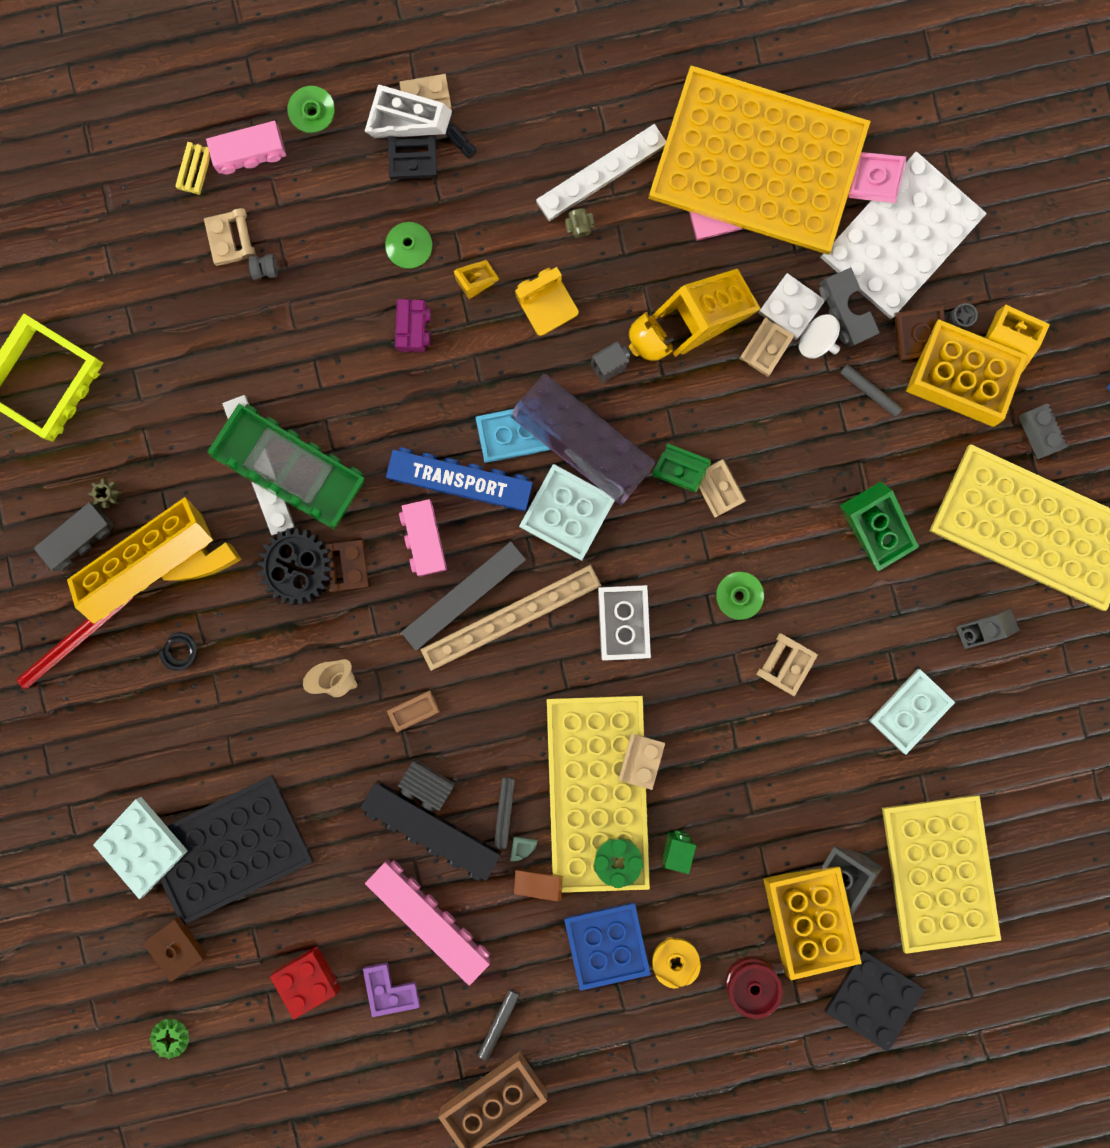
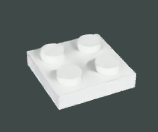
[758,273,825,340]

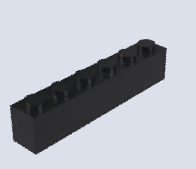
[360,781,501,881]

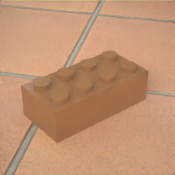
[438,1051,547,1148]

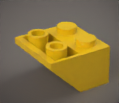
[985,305,1050,373]

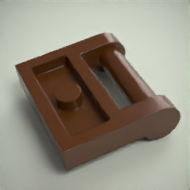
[323,540,370,593]

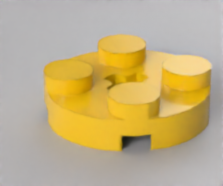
[652,937,701,988]

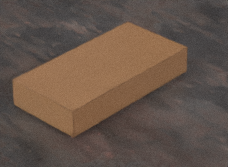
[387,690,440,733]

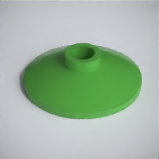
[287,86,335,133]
[385,222,432,269]
[716,572,764,620]

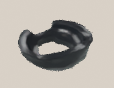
[159,632,197,671]

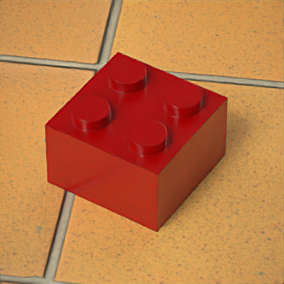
[270,946,341,1020]

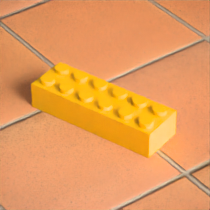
[67,497,213,624]

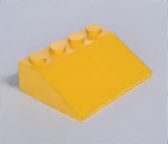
[906,319,1028,427]
[763,866,862,980]

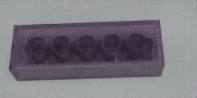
[511,373,657,506]

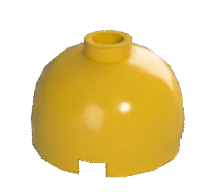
[629,312,674,361]

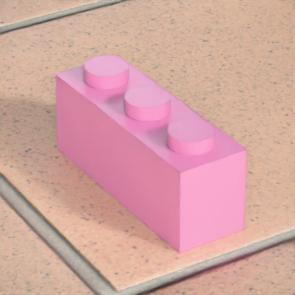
[206,121,287,174]
[399,499,447,577]

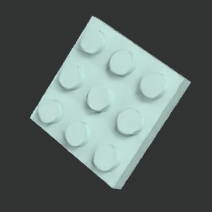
[519,464,616,561]
[94,797,187,899]

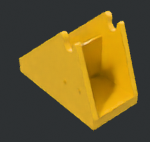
[652,269,761,357]

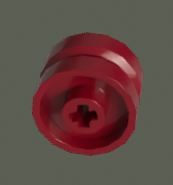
[725,956,783,1019]

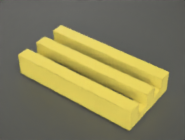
[175,142,211,195]

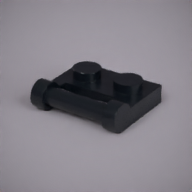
[388,135,437,180]

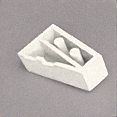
[365,84,452,138]

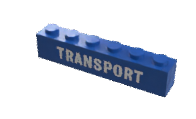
[386,447,533,512]

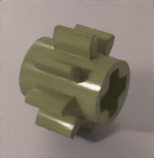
[565,208,595,238]
[88,478,122,509]

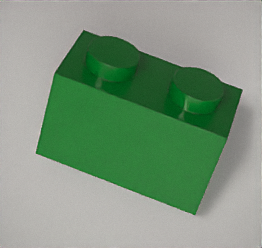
[661,830,696,874]

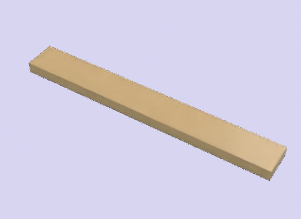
[420,565,601,671]

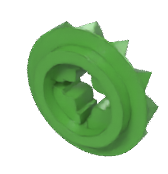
[149,1019,189,1060]

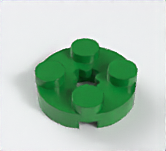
[594,838,643,888]

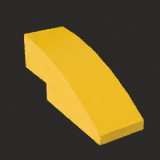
[162,542,242,581]

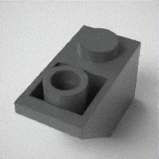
[956,608,1019,649]

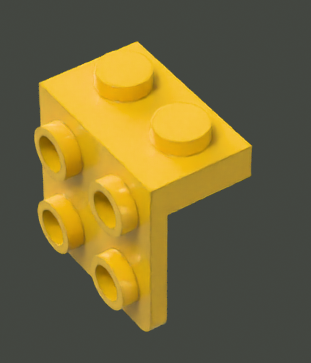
[515,267,578,336]

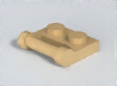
[204,208,256,266]
[756,633,818,696]

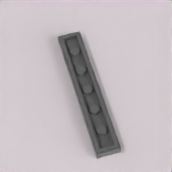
[401,542,526,651]

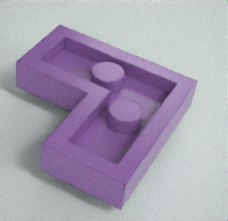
[363,962,420,1017]

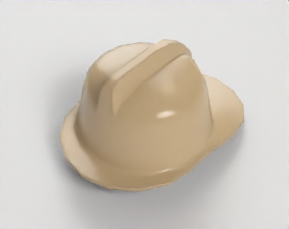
[303,659,357,697]

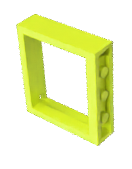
[0,314,103,442]

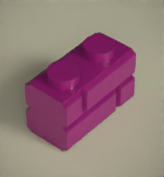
[395,299,431,352]

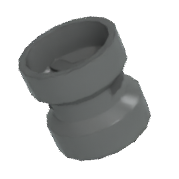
[249,253,278,280]
[947,303,978,330]

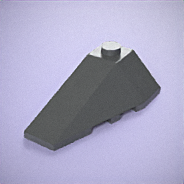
[822,846,883,918]

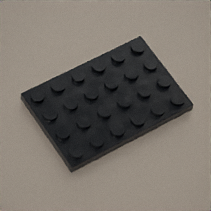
[161,775,314,924]

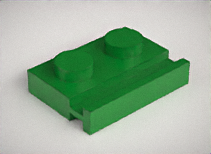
[652,443,711,493]

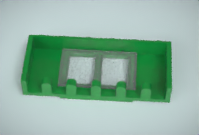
[208,403,364,530]

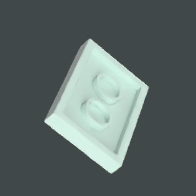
[869,669,955,755]

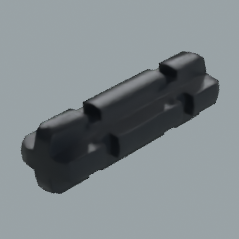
[445,120,477,159]

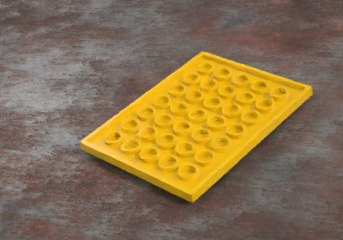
[648,66,870,255]

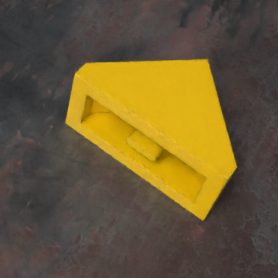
[454,260,499,300]

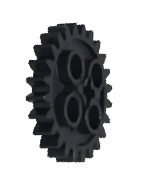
[257,528,335,605]

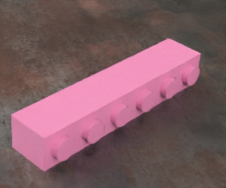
[365,859,491,986]

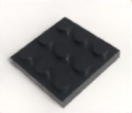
[824,949,925,1052]

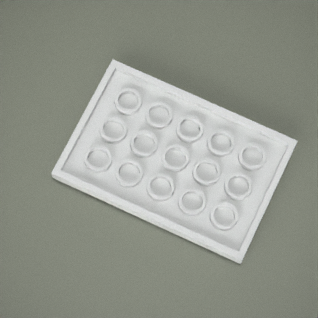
[821,152,987,319]

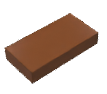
[514,869,563,902]

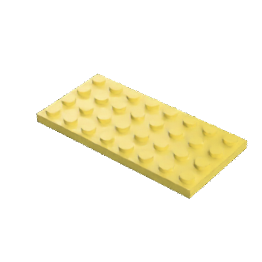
[929,444,1110,611]
[547,696,650,892]

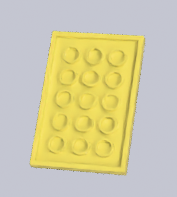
[882,795,1001,954]

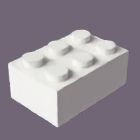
[598,585,651,660]

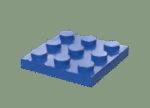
[564,902,651,991]

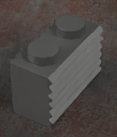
[591,342,630,384]
[1018,404,1068,459]
[398,760,455,812]

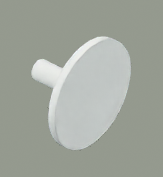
[799,315,840,358]

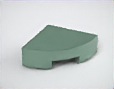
[510,836,538,861]

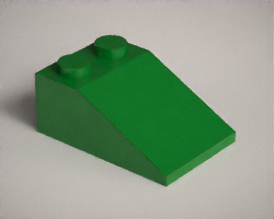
[840,481,919,571]

